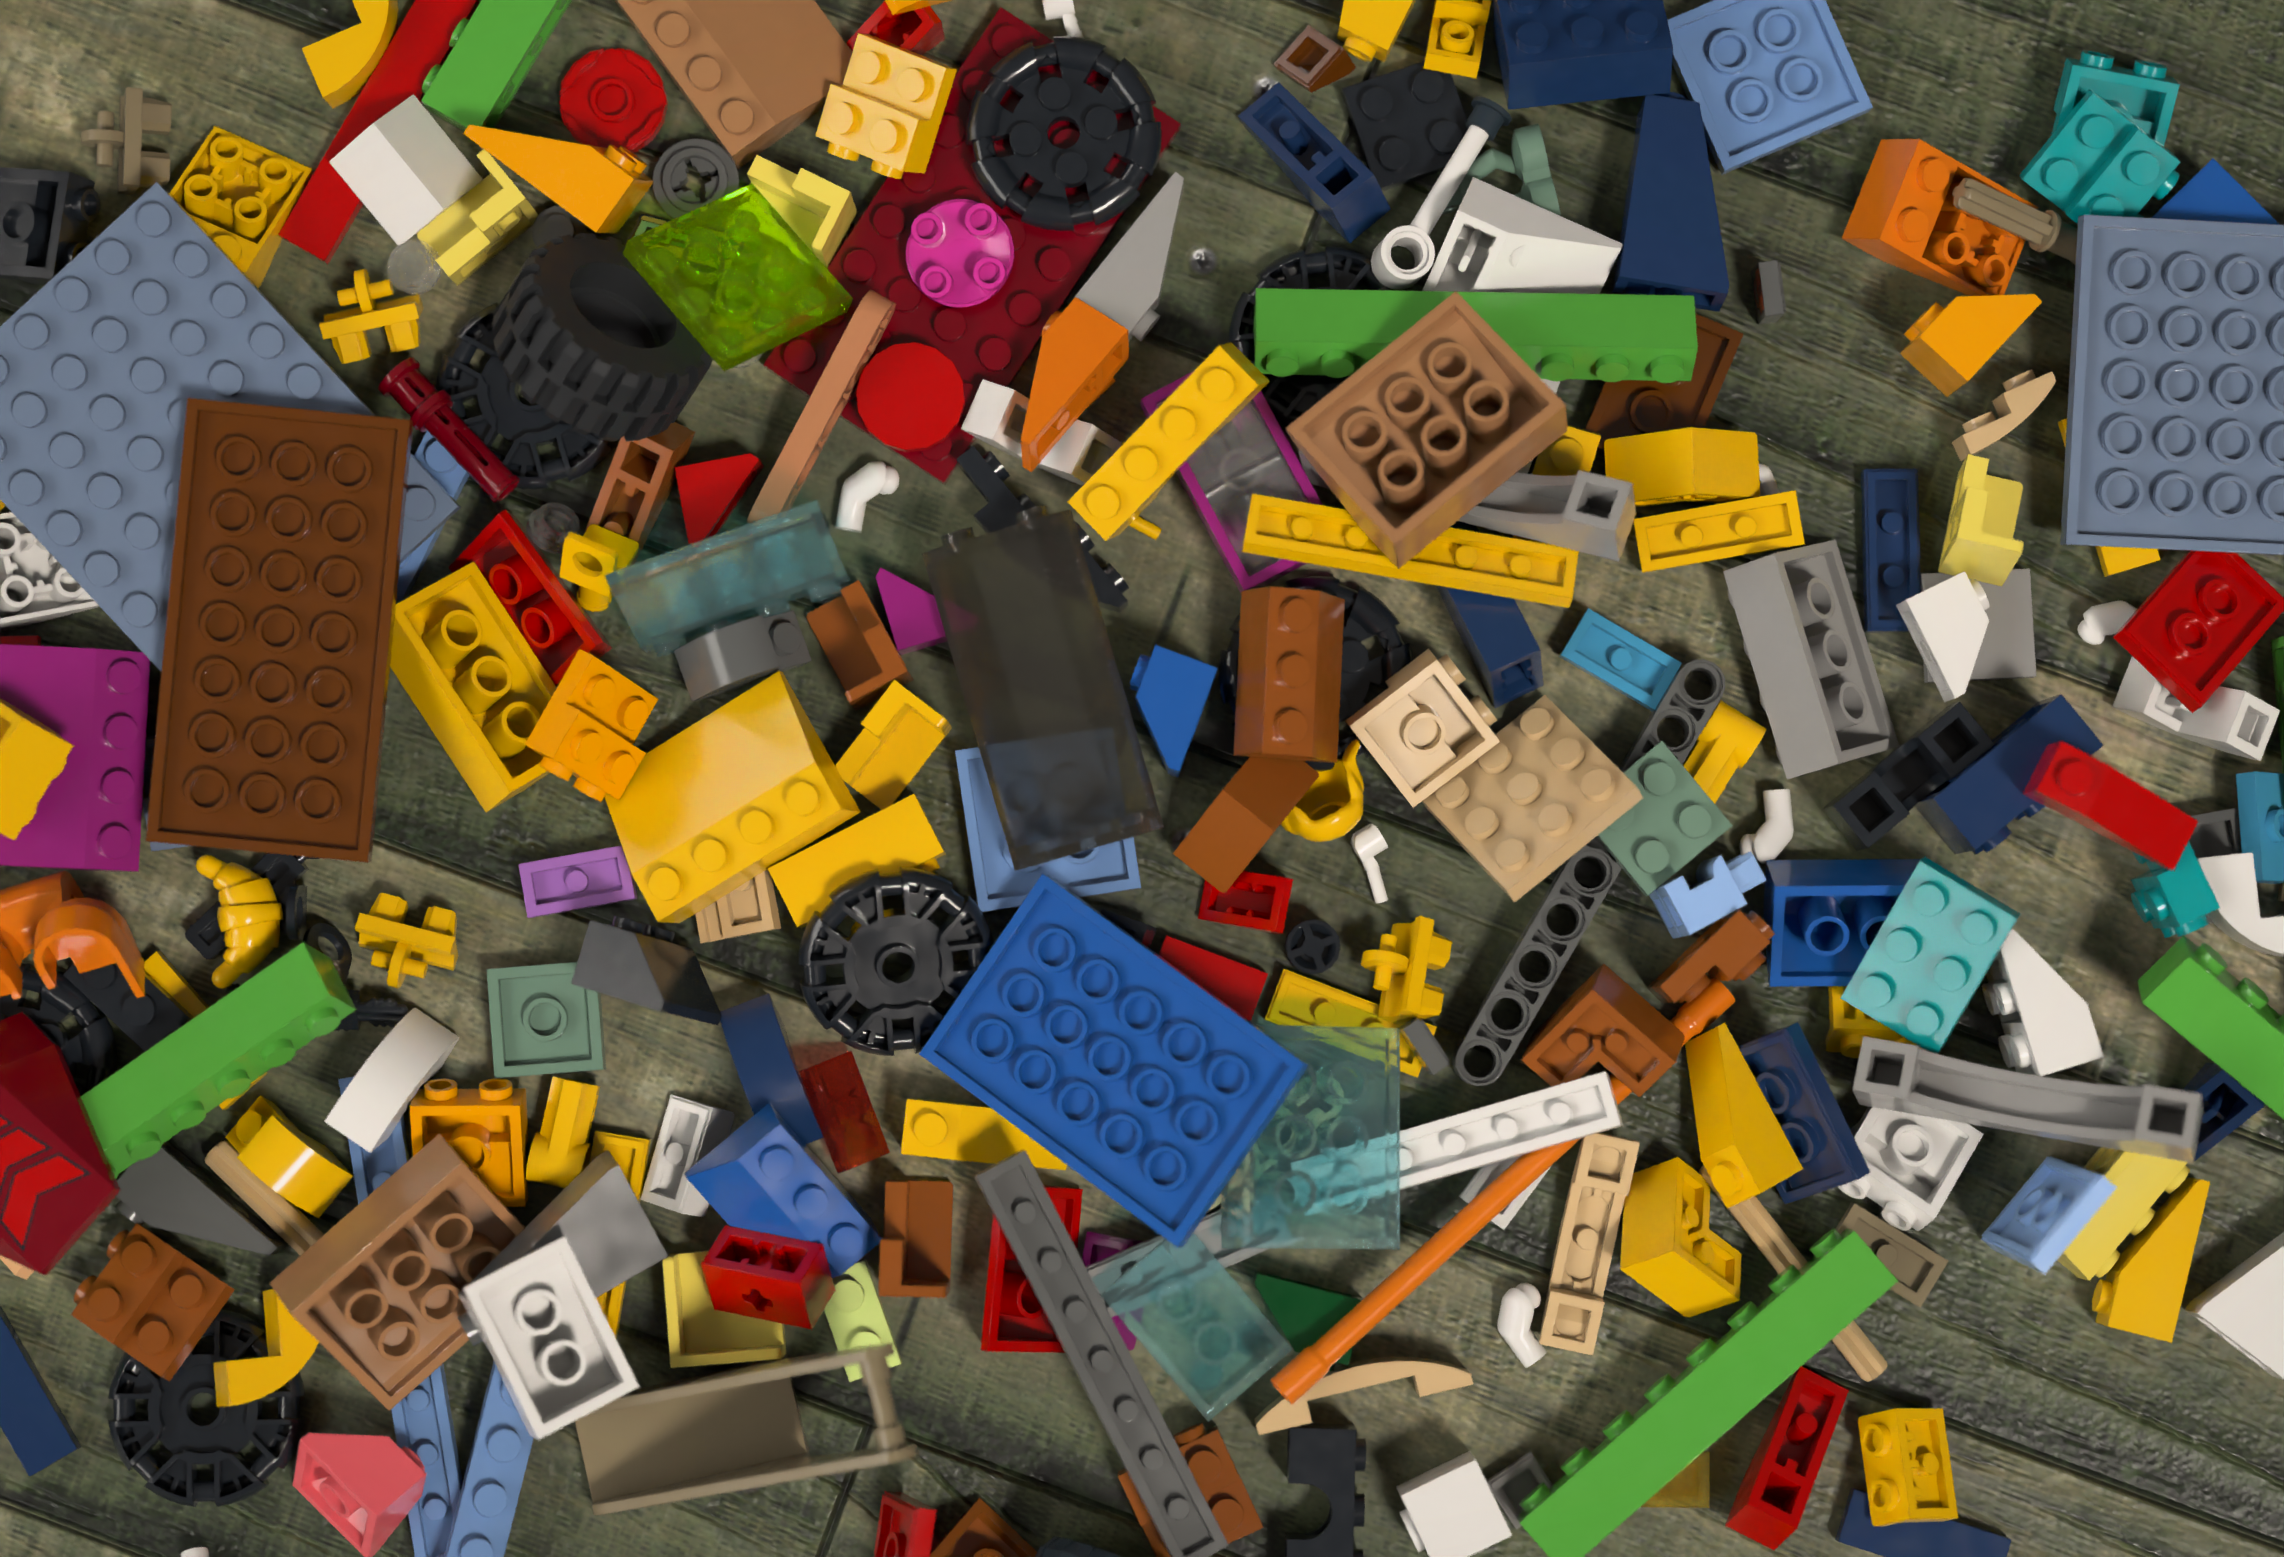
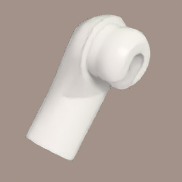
[835,461,899,532]
[1740,789,1794,864]
[1497,1282,1547,1368]

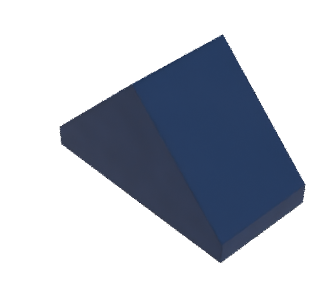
[2182,1062,2265,1162]

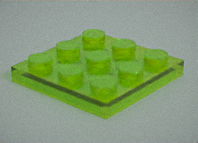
[623,183,853,372]

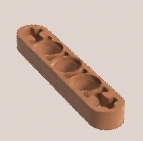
[747,290,896,536]

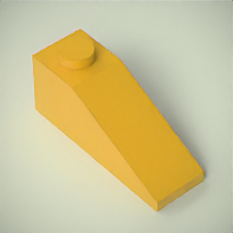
[1685,1023,1803,1208]
[901,1098,1067,1170]
[2092,1177,2210,1343]

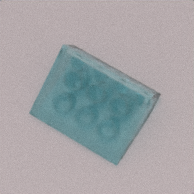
[605,500,850,657]
[1221,1025,1400,1249]

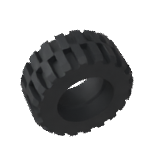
[493,233,714,442]

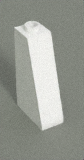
[2185,1232,2284,1380]

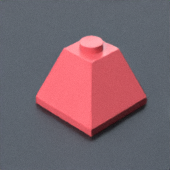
[293,1433,427,1557]

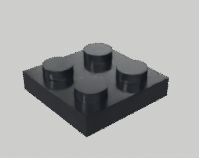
[1342,61,1479,192]

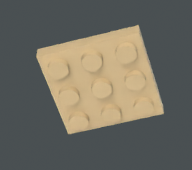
[1422,695,1643,903]

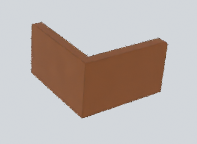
[806,580,913,711]
[1173,757,1319,893]
[1521,963,1685,1097]
[879,1180,953,1298]

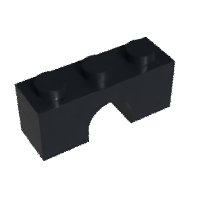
[1823,702,1995,851]
[1285,1423,1366,1557]

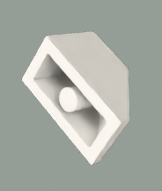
[1896,571,1990,702]

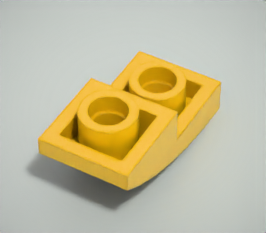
[1423,0,1491,78]

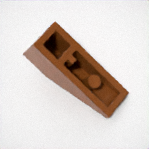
[584,422,695,590]

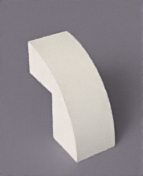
[961,379,1121,486]
[2112,657,2280,761]
[2197,852,2284,957]
[325,1007,460,1153]

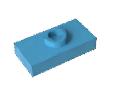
[1559,608,1682,711]
[2236,771,2284,884]

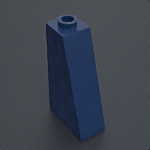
[1612,92,1729,312]
[1436,521,1544,708]

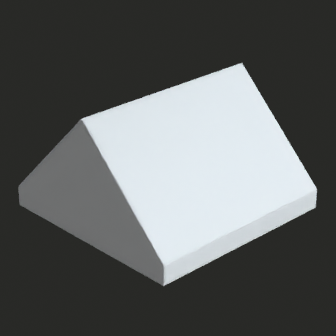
[329,94,483,247]

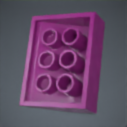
[0,644,150,872]

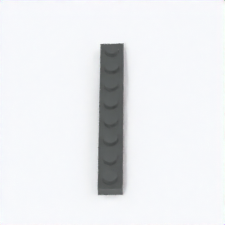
[974,1149,1229,1557]

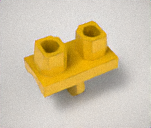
[319,269,424,364]
[355,893,458,989]
[1361,916,1452,1022]

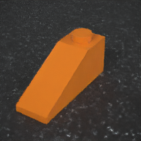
[1021,297,1129,472]

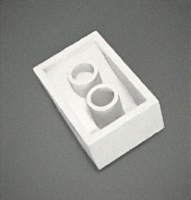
[463,1236,639,1440]

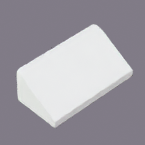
[640,1095,734,1217]

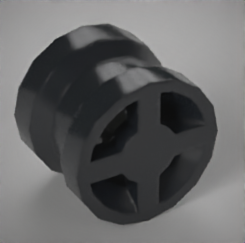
[1284,919,1341,974]

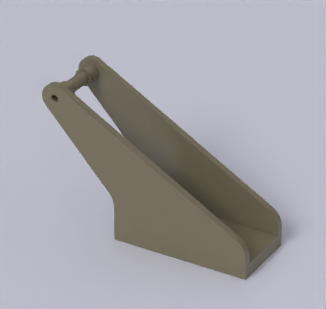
[575,1342,918,1515]

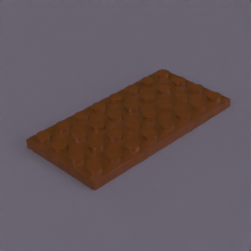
[146,398,413,863]

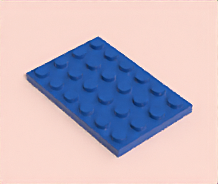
[919,873,1309,1248]

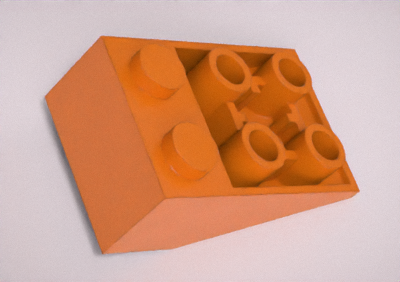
[1841,139,2039,296]

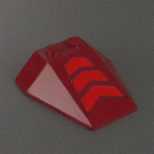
[0,1012,121,1276]

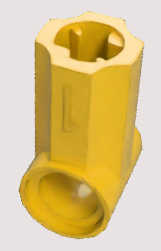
[1682,699,1767,804]
[526,1076,600,1188]

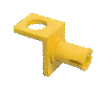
[559,524,639,612]

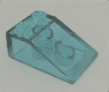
[1100,1232,1293,1422]

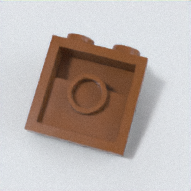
[1647,910,1775,1003]
[71,1223,235,1382]
[1118,1422,1264,1557]

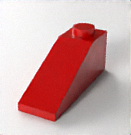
[2023,741,2199,871]
[1725,1366,1849,1550]

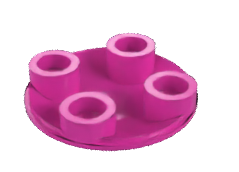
[906,199,1014,308]

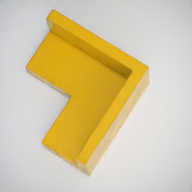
[1604,427,1760,506]
[835,680,952,810]
[1620,1157,1742,1317]

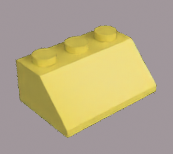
[2057,1147,2190,1281]

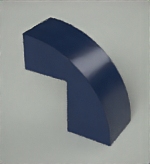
[720,993,824,1144]

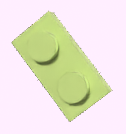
[824,1259,902,1382]

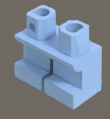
[1649,851,1767,939]

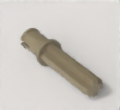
[1952,178,2078,265]

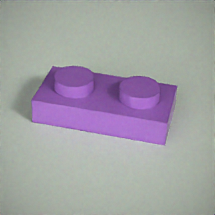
[518,845,638,918]

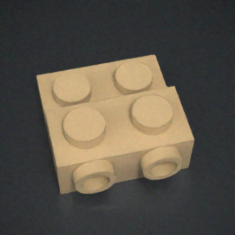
[1346,648,1500,808]

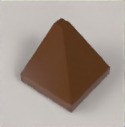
[1273,25,1356,93]

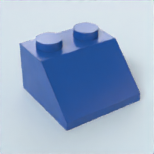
[1129,645,1217,778]

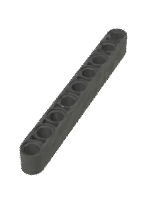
[1452,659,1726,1086]

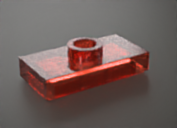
[799,1051,890,1174]

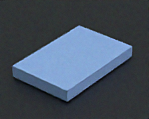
[1981,1156,2117,1274]

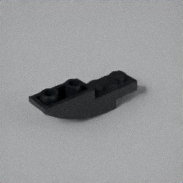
[956,446,1129,612]

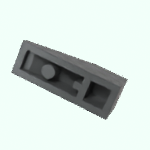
[116,1140,288,1256]

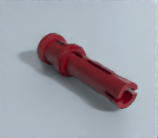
[378,357,520,503]

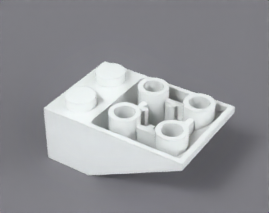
[1422,177,1623,294]
[0,512,100,633]
[1982,929,2104,1076]

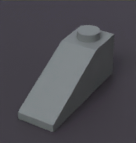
[1074,171,1184,341]

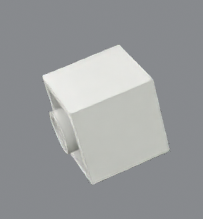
[1396,1451,1512,1557]

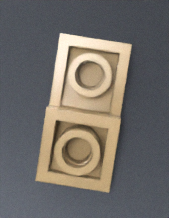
[1952,369,2056,461]

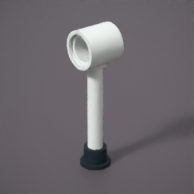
[1371,96,1512,290]

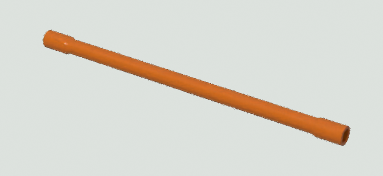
[1270,978,1736,1405]

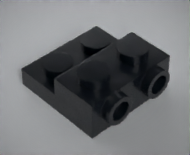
[0,167,100,285]

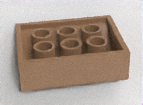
[614,0,852,169]
[1286,291,1567,569]
[270,1134,526,1411]

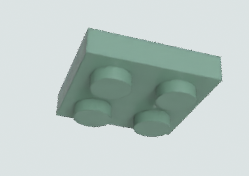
[1596,741,1733,896]
[486,962,606,1078]

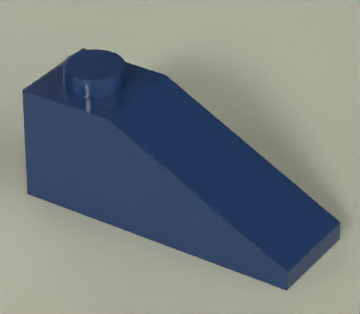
[1238,82,1391,244]

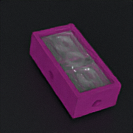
[1141,370,1322,593]

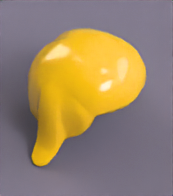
[1281,739,1364,842]

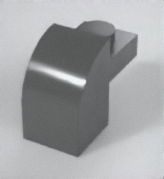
[674,610,812,702]

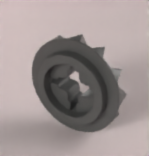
[653,139,740,226]

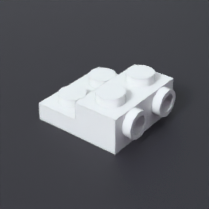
[1838,1106,1983,1231]

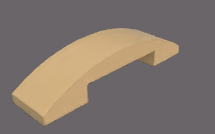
[1539,1133,1640,1355]
[1254,1357,1473,1435]

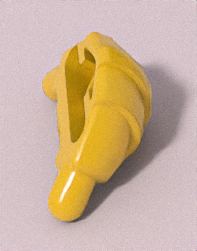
[196,854,284,989]

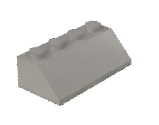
[1723,540,1899,780]

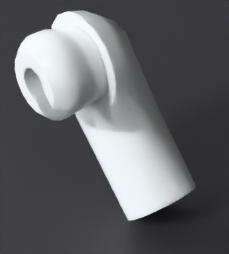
[2078,600,2137,645]

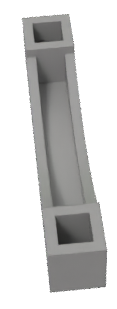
[1298,450,1636,561]
[1853,1036,2203,1163]

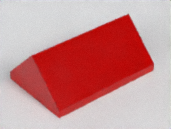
[448,510,612,687]
[980,1185,1083,1353]

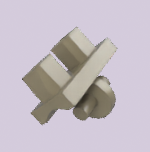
[81,87,172,195]

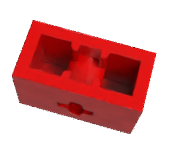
[701,1225,835,1330]

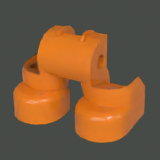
[0,870,145,1000]

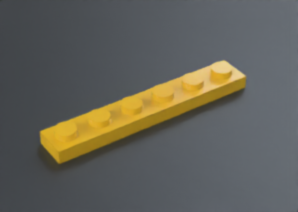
[1242,493,1579,608]

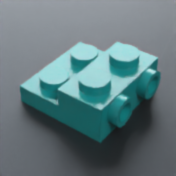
[2051,50,2180,146]
[2019,89,2181,224]
[2131,841,2220,938]

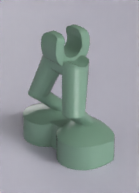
[1442,123,1561,216]

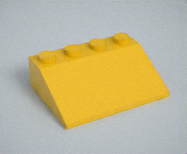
[605,671,861,923]

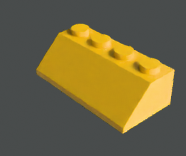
[390,561,557,813]

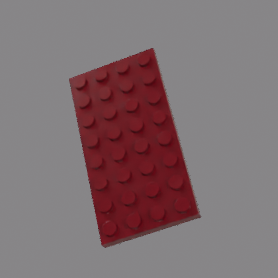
[763,7,1181,485]

